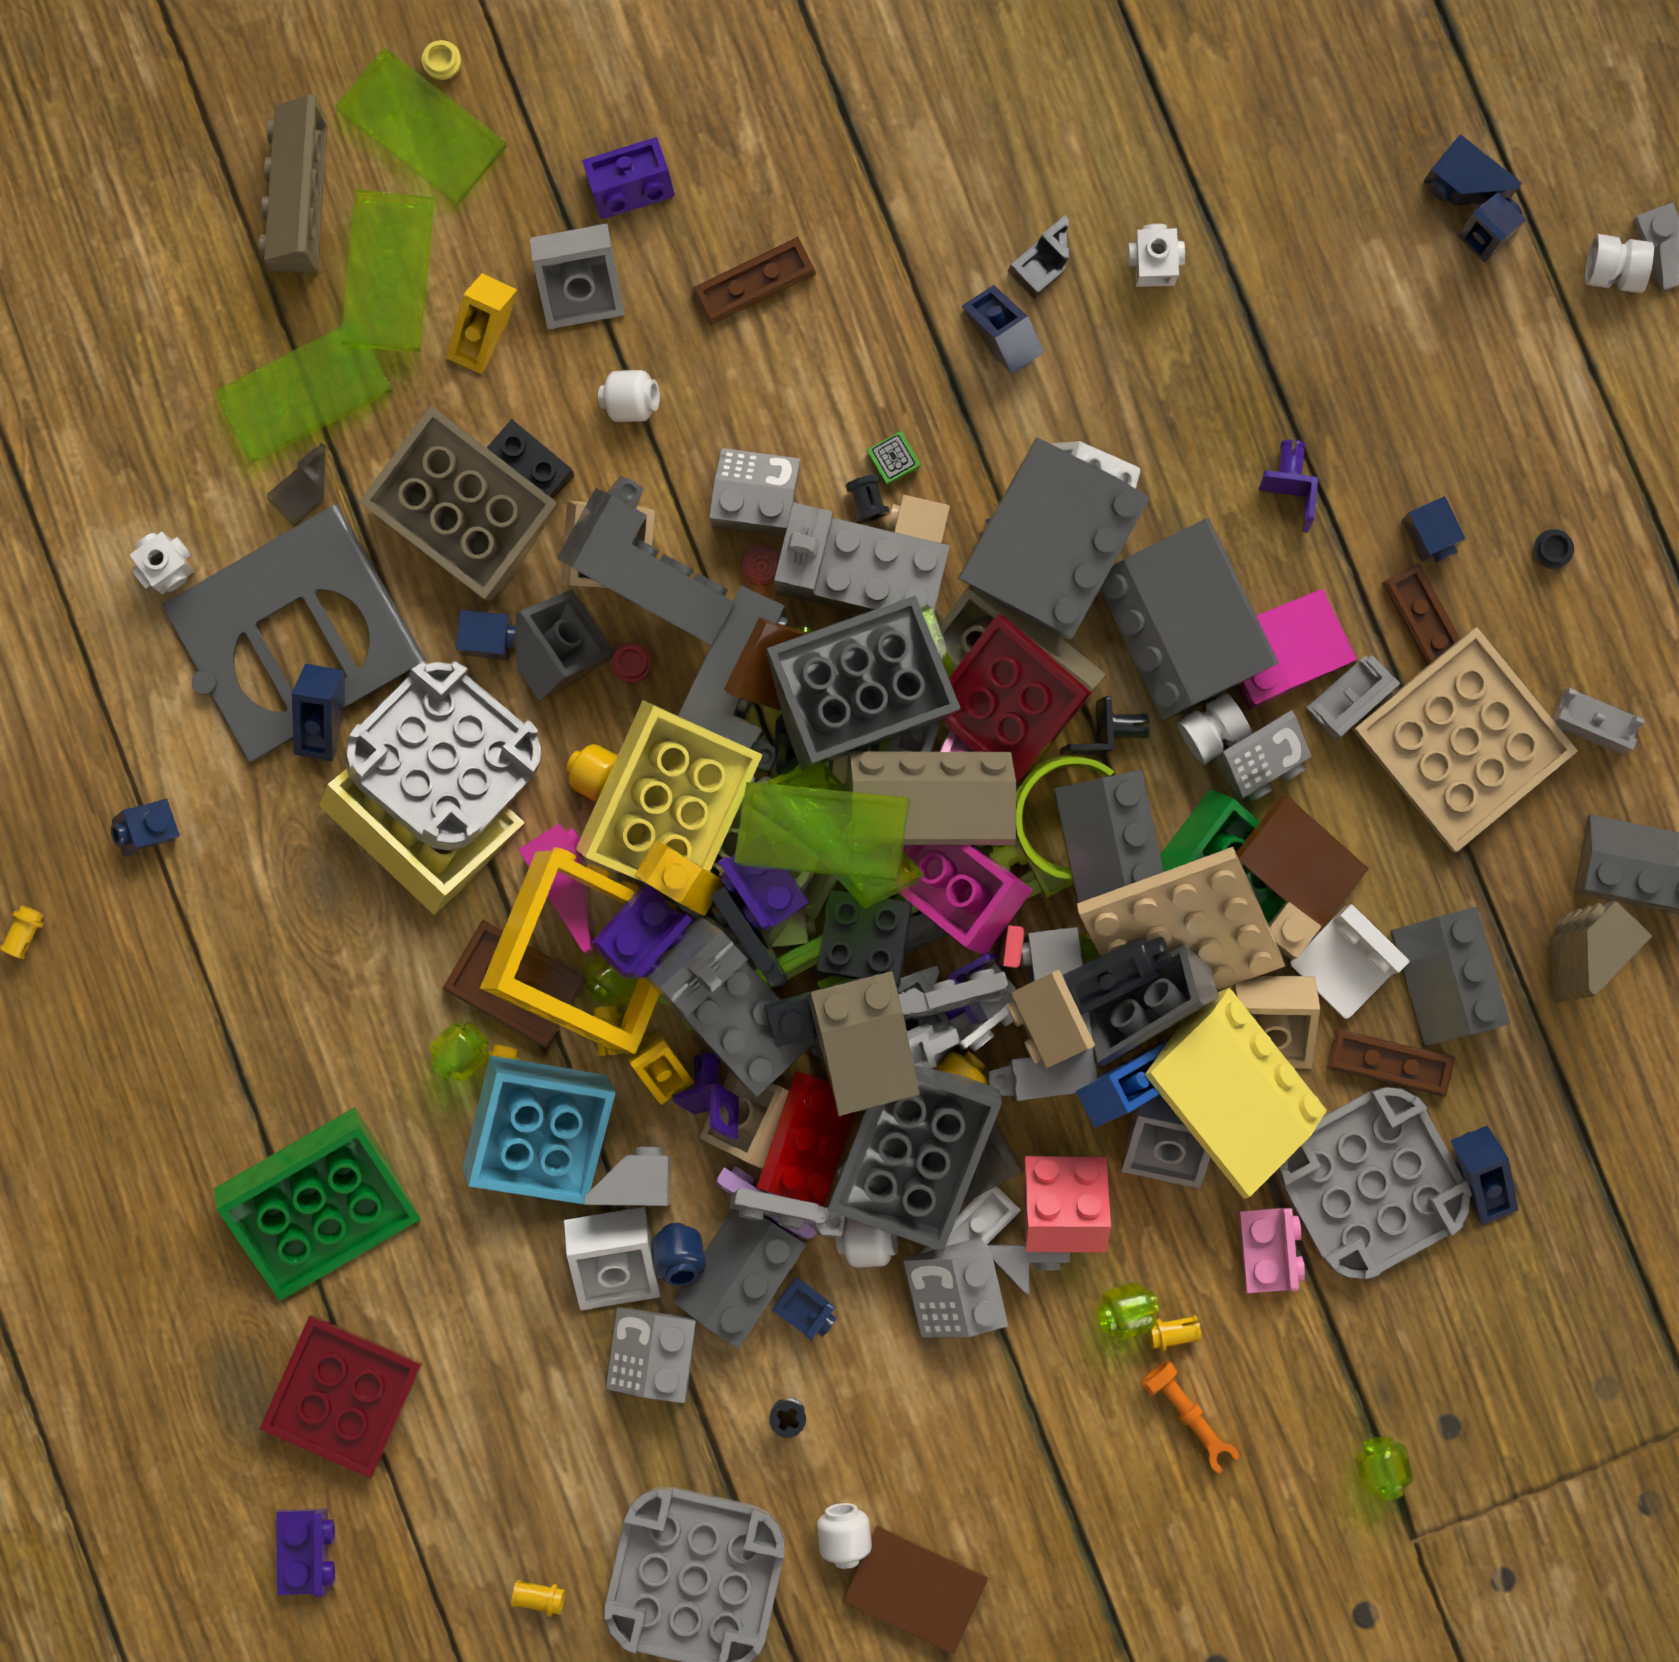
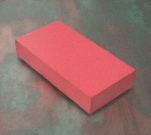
[998,925,1024,968]

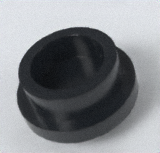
[1533,529,1574,569]

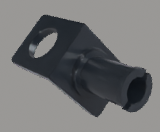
[1060,696,1150,755]

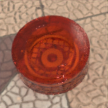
[742,545,780,586]

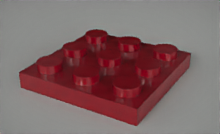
[941,614,1092,786]
[259,1315,423,1478]

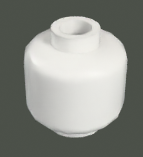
[598,370,660,422]
[836,1218,899,1268]
[816,1503,872,1569]

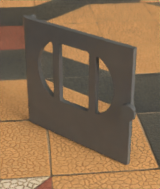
[162,504,427,763]

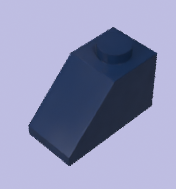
[1424,134,1522,206]
[1457,192,1526,263]
[962,285,1045,374]
[292,664,345,761]
[1450,1125,1519,1225]

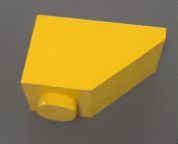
[446,273,517,374]
[635,839,724,917]
[627,1031,694,1105]

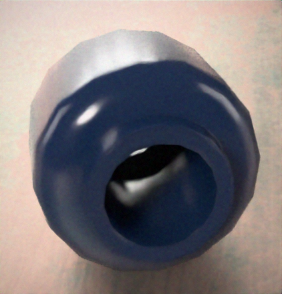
[651,1223,706,1286]

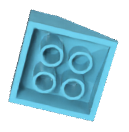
[462,1055,616,1204]

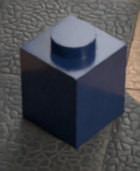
[1402,496,1466,563]
[456,610,517,660]

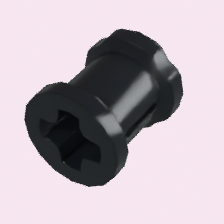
[845,474,890,524]
[769,1398,806,1438]

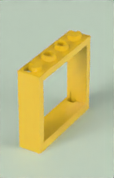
[480,847,677,1054]

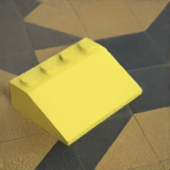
[576,700,763,883]
[318,768,525,915]
[1145,987,1327,1199]

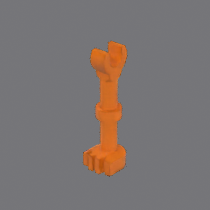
[1140,1360,1240,1473]

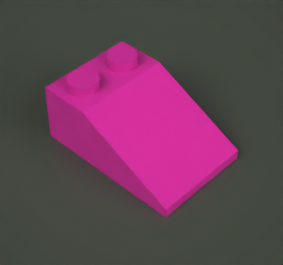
[1237,589,1357,711]
[518,823,597,957]
[879,845,1033,955]

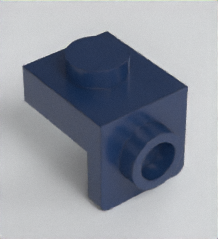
[111,799,180,857]
[772,1276,837,1340]

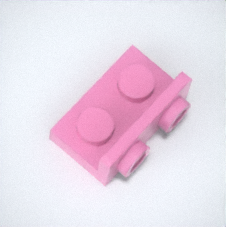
[1238,1208,1305,1293]

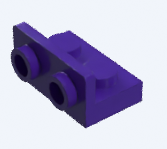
[582,137,675,219]
[718,835,811,931]
[591,884,692,978]
[276,1509,336,1597]

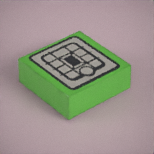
[867,431,921,486]

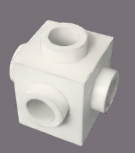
[1127,224,1185,287]
[130,532,195,595]

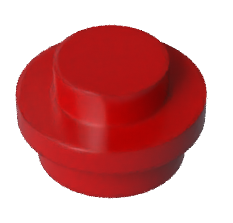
[612,643,652,683]

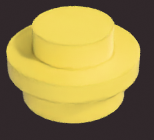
[422,40,461,80]

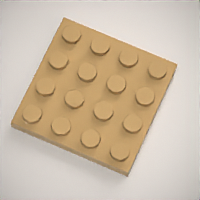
[1352,627,1578,853]
[1077,847,1285,990]

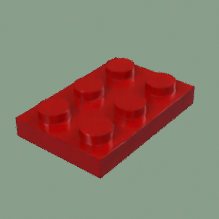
[757,1071,855,1207]

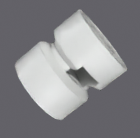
[1585,234,1654,293]
[1177,692,1252,765]

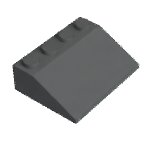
[958,438,1150,639]
[1100,518,1279,721]
[765,596,961,771]
[828,1065,1002,1252]

